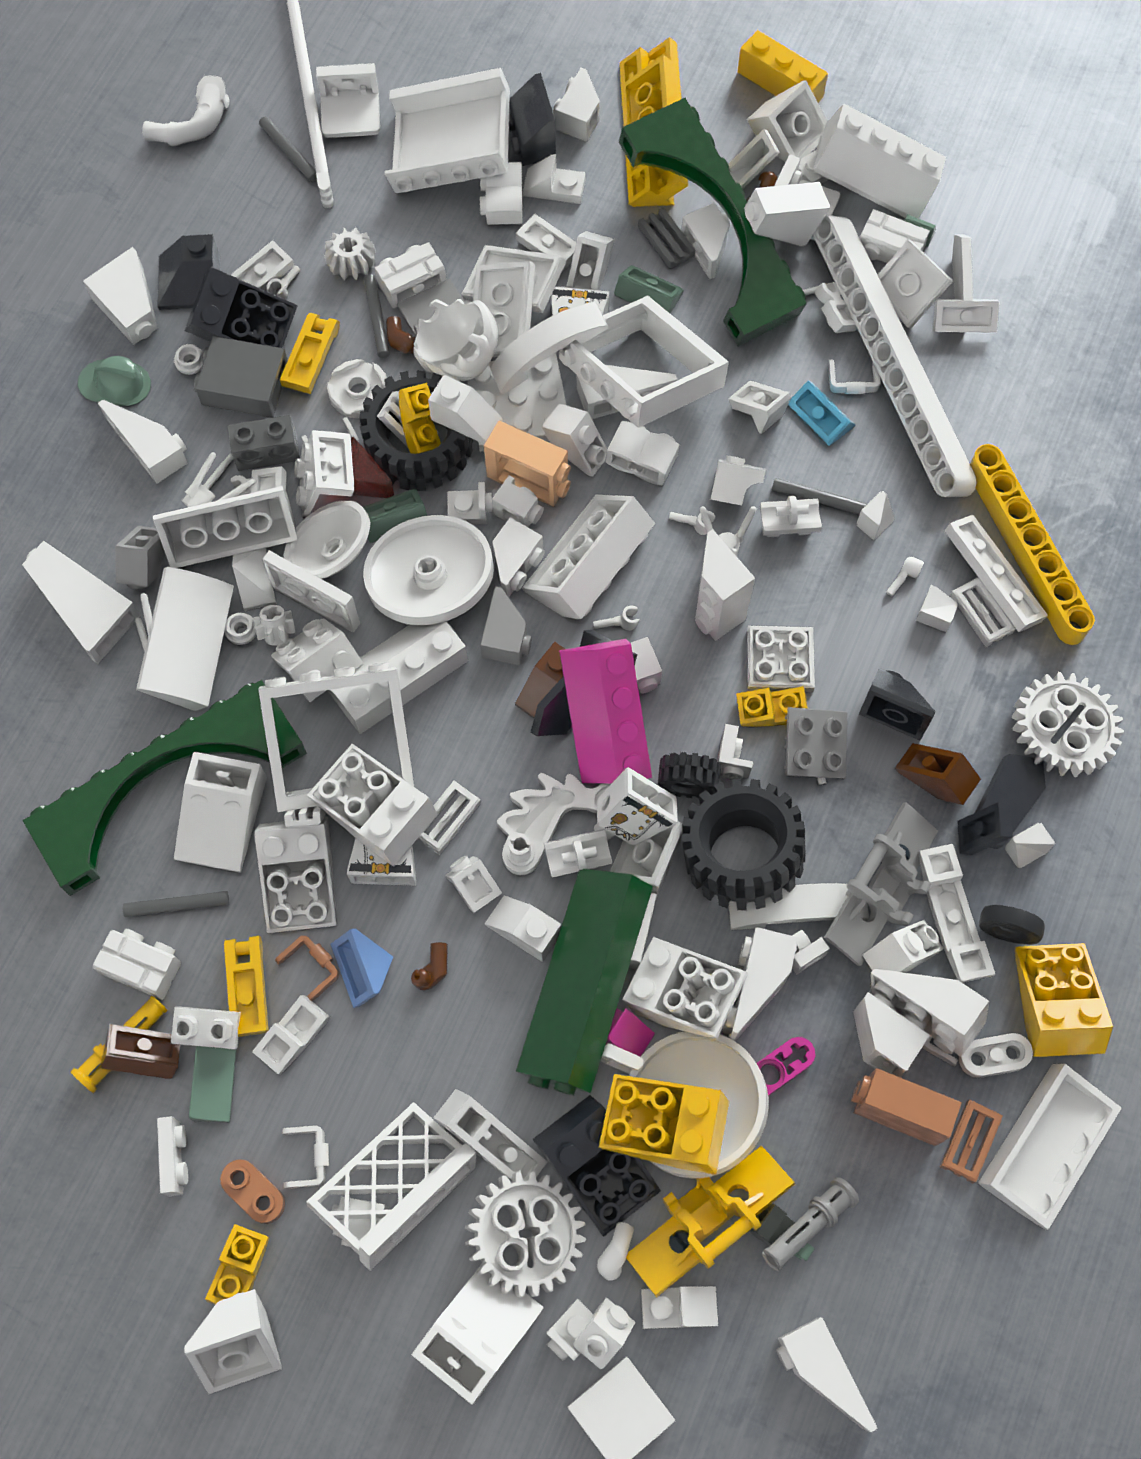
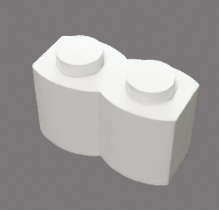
[480,162,523,225]
[605,421,680,486]

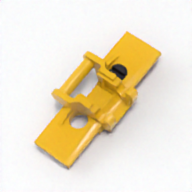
[626,1145,795,1298]

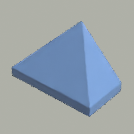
[330,929,393,1008]

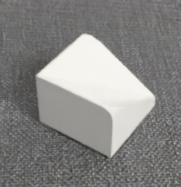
[857,491,894,540]
[916,585,958,633]
[1005,823,1055,868]

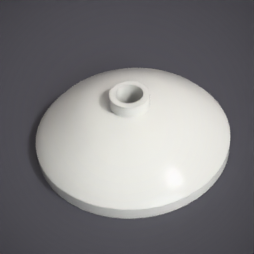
[284,500,370,579]

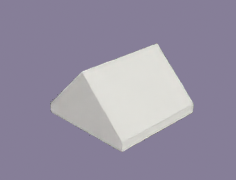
[610,822,683,899]

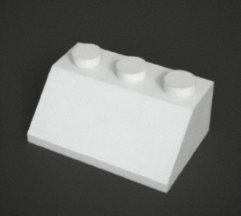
[695,529,755,641]

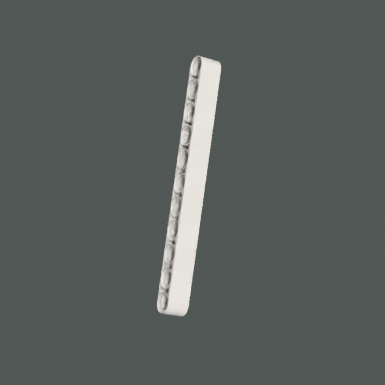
[813,215,976,497]

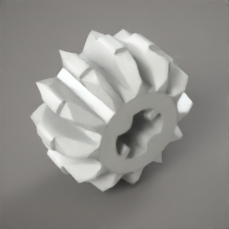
[324,227,376,281]

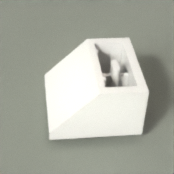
[853,992,930,1077]

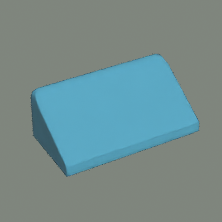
[788,380,855,446]

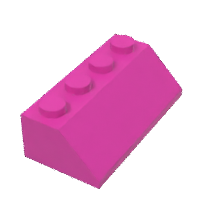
[559,639,652,784]

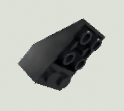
[184,267,298,348]
[532,1095,661,1237]

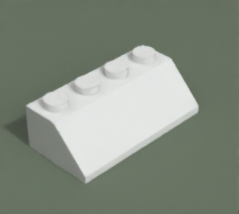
[813,103,946,219]
[153,486,298,568]
[522,494,655,619]
[327,621,468,734]

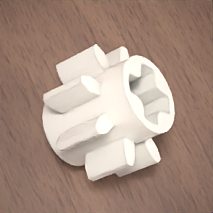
[253,605,296,646]

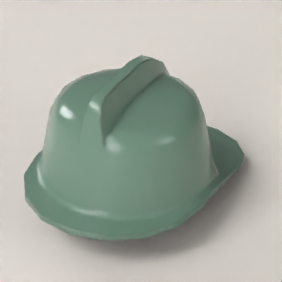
[78,356,151,406]

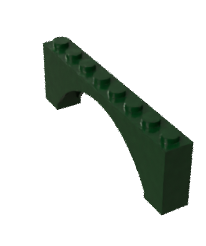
[619,98,807,346]
[22,679,307,896]

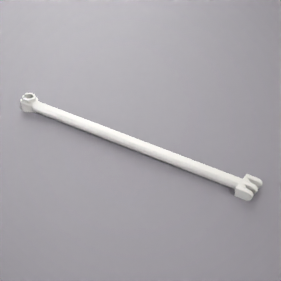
[287,0,334,208]

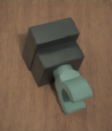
[748,1204,814,1261]

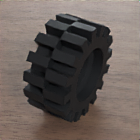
[657,752,721,798]

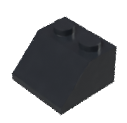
[509,73,556,166]

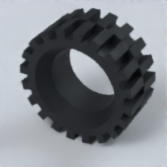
[359,370,474,491]
[681,778,806,911]

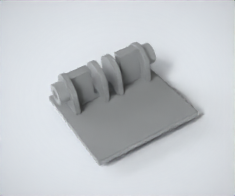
[397,279,470,336]
[783,707,847,779]

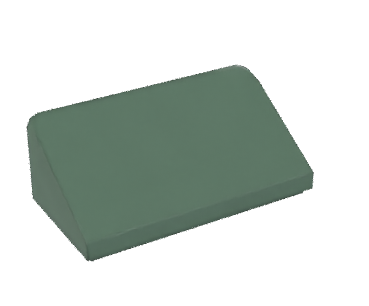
[614,265,684,313]
[363,489,427,543]
[189,1046,237,1123]

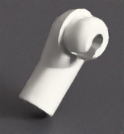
[597,1222,634,1281]

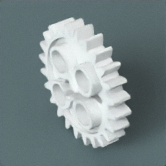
[1012,672,1124,777]
[465,1171,586,1297]

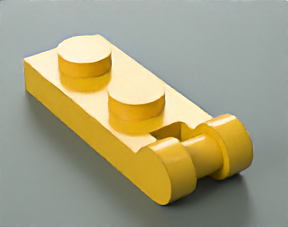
[280,313,340,394]
[224,936,269,1037]

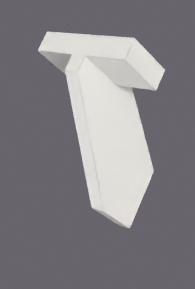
[933,234,1000,333]

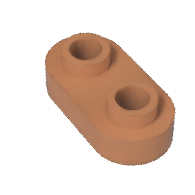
[220,1160,285,1224]

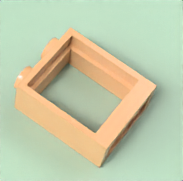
[484,421,571,507]

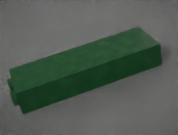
[516,869,653,1096]

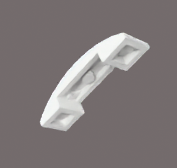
[490,302,609,394]
[918,844,995,983]
[728,883,869,930]

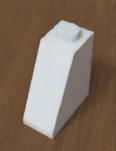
[744,182,830,246]
[83,247,158,345]

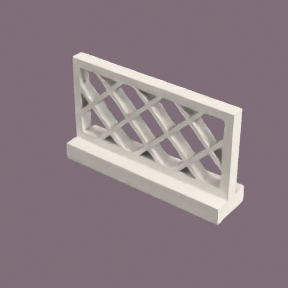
[307,1102,476,1271]

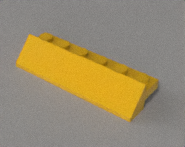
[619,37,688,207]

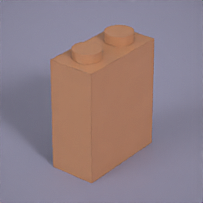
[851,1068,962,1146]

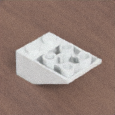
[307,744,438,867]
[174,752,267,873]
[254,817,337,933]
[722,927,798,1041]
[622,937,748,1039]
[871,969,989,1057]
[411,1263,544,1405]

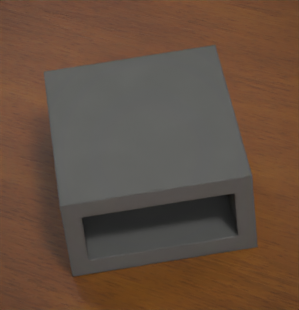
[194,336,288,418]

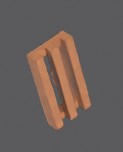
[939,1099,1003,1183]

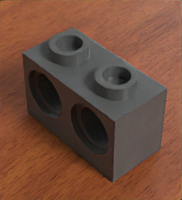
[227,415,300,471]

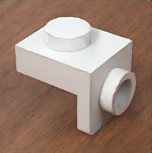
[573,1298,635,1369]

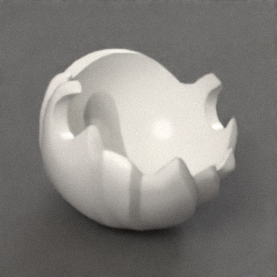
[414,299,498,381]

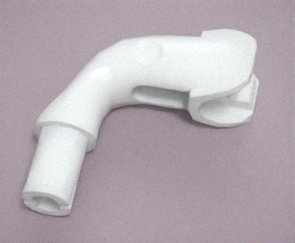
[142,76,229,146]

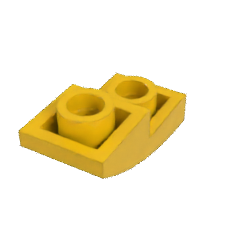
[399,383,441,454]
[736,686,808,727]
[205,1224,269,1305]

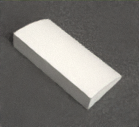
[136,567,234,711]
[978,1064,1122,1230]

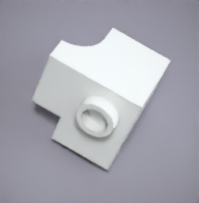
[711,455,766,506]

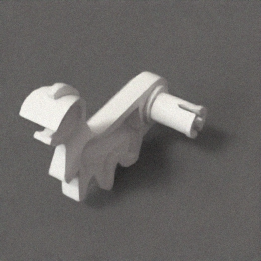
[497,773,610,875]

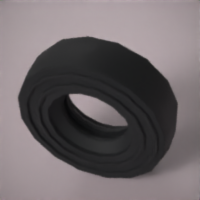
[979,905,1045,945]

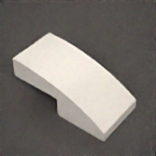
[252,995,331,1075]

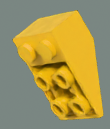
[1015,943,1113,1057]
[599,1074,730,1175]

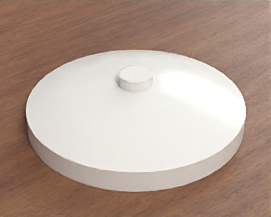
[363,515,494,625]
[629,1031,769,1178]

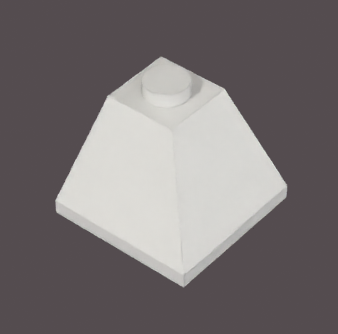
[747,81,828,162]
[184,1289,282,1394]

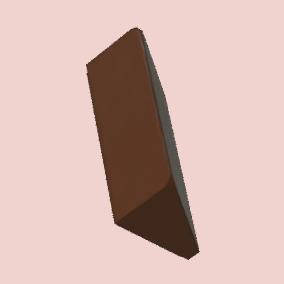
[101,1024,180,1079]

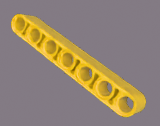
[970,444,1095,645]

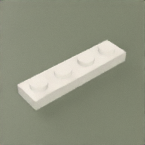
[944,515,1048,632]

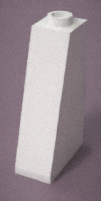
[22,541,140,664]

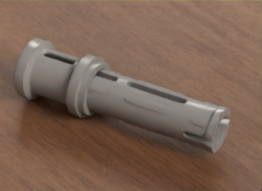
[762,1177,859,1271]

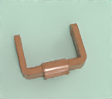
[275,935,339,1001]

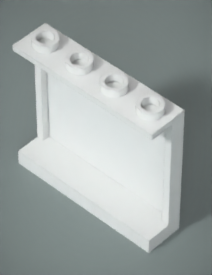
[385,68,510,194]

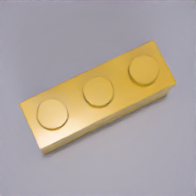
[737,30,828,103]

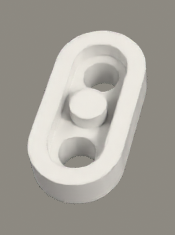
[959,1033,1033,1078]

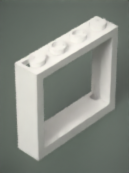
[559,296,729,428]
[258,662,414,812]

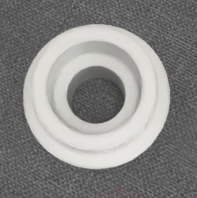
[174,344,203,375]
[224,613,256,645]

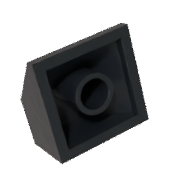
[158,234,220,310]
[859,669,936,741]

